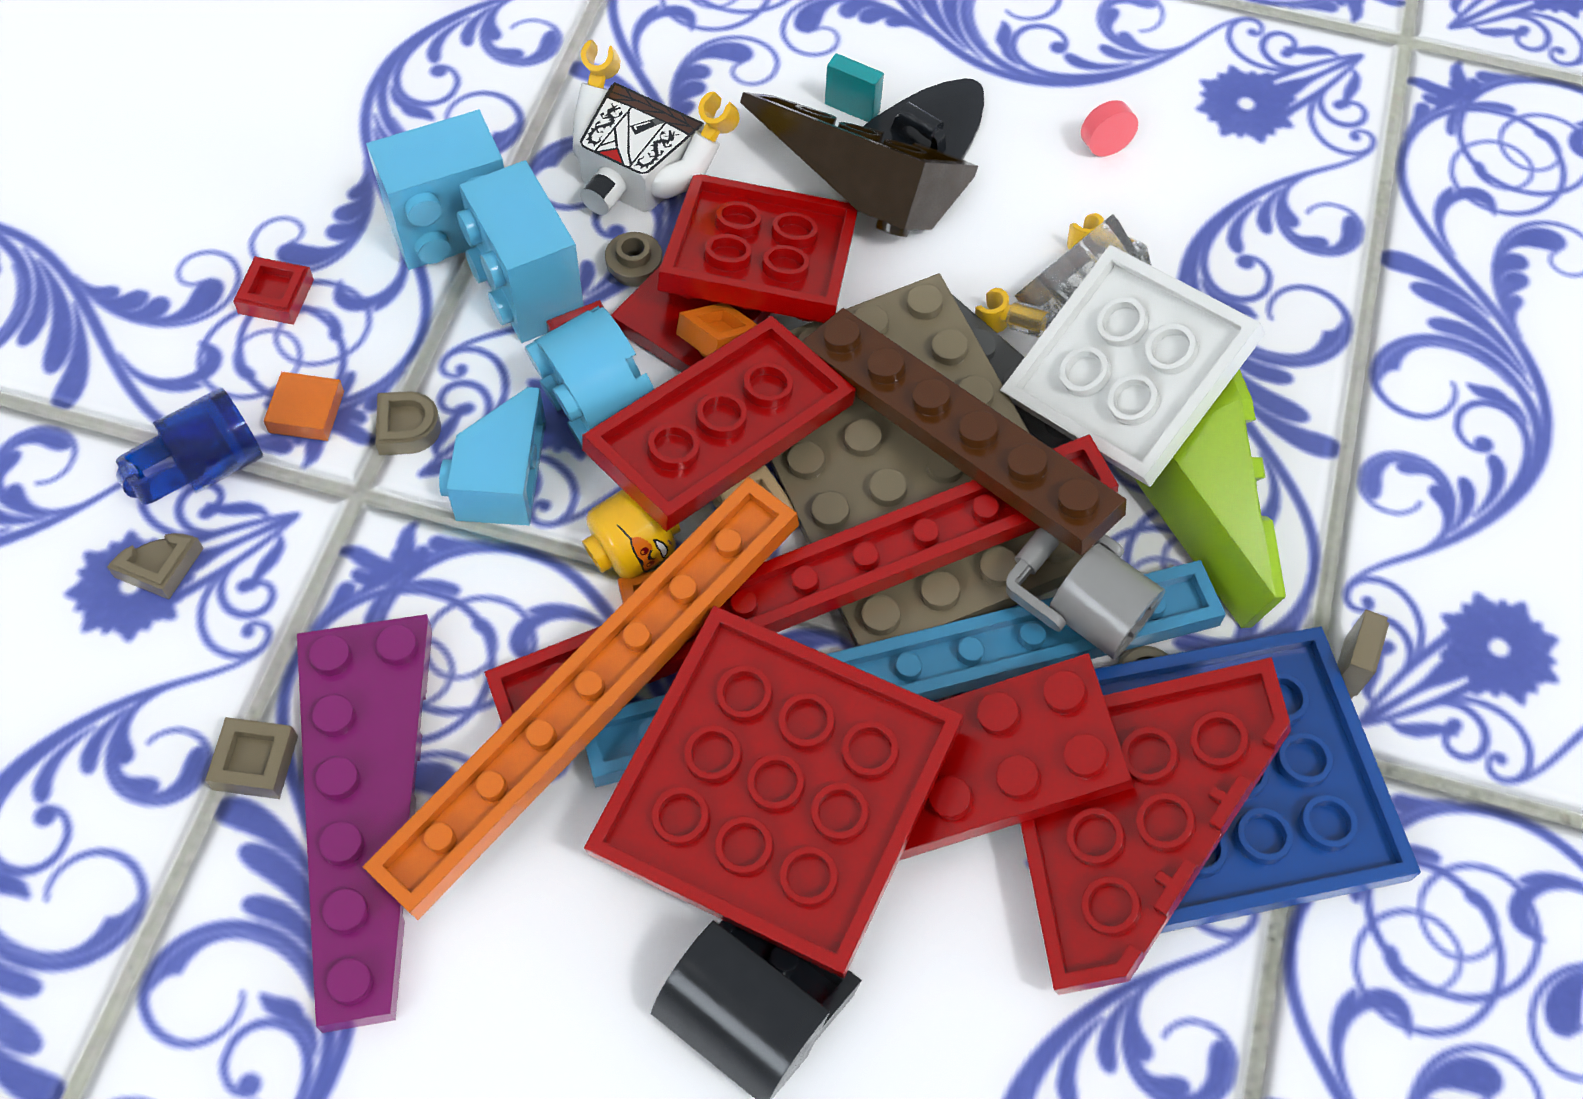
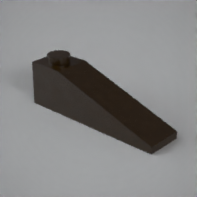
[740,92,978,237]

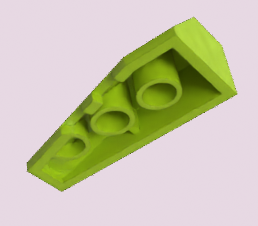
[1132,369,1286,628]

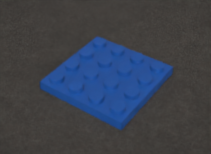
[1095,626,1421,934]

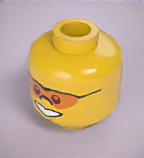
[582,489,681,579]

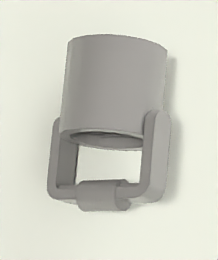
[1006,528,1165,660]

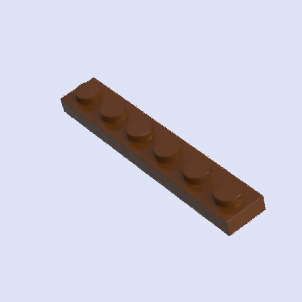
[802,308,1127,556]

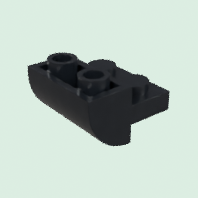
[650,920,862,1099]

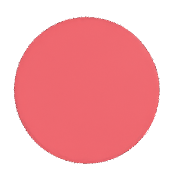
[1081,100,1138,157]

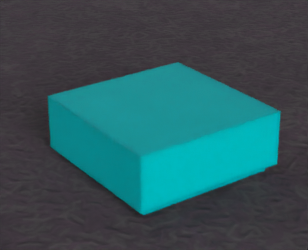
[824,53,884,122]

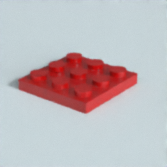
[657,174,858,323]

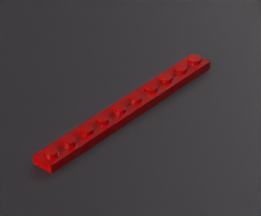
[484,434,1119,725]

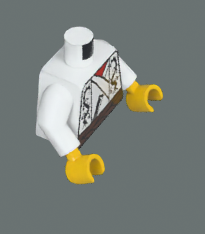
[573,40,740,215]

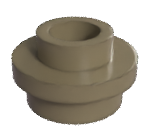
[605,232,663,287]

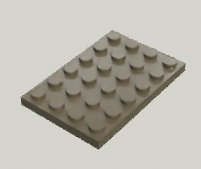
[769,273,1093,647]

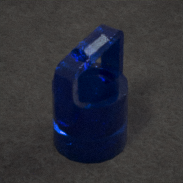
[116,387,264,505]

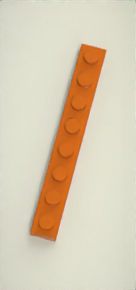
[362,477,799,920]

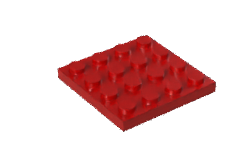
[584,606,964,978]

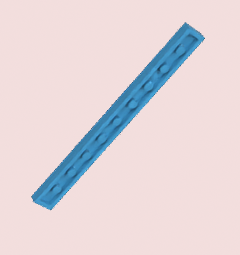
[585,560,1226,788]

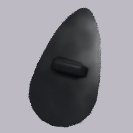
[863,78,984,160]

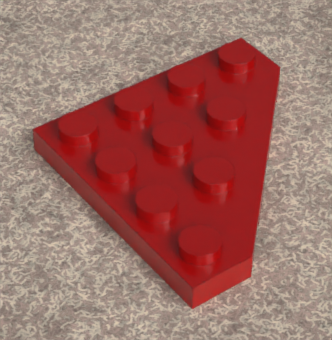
[1020,657,1291,995]

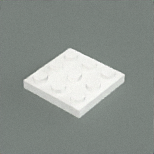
[1000,244,1265,487]

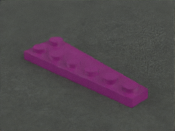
[297,614,432,1033]

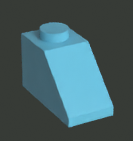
[439,387,546,526]

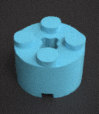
[524,306,654,453]

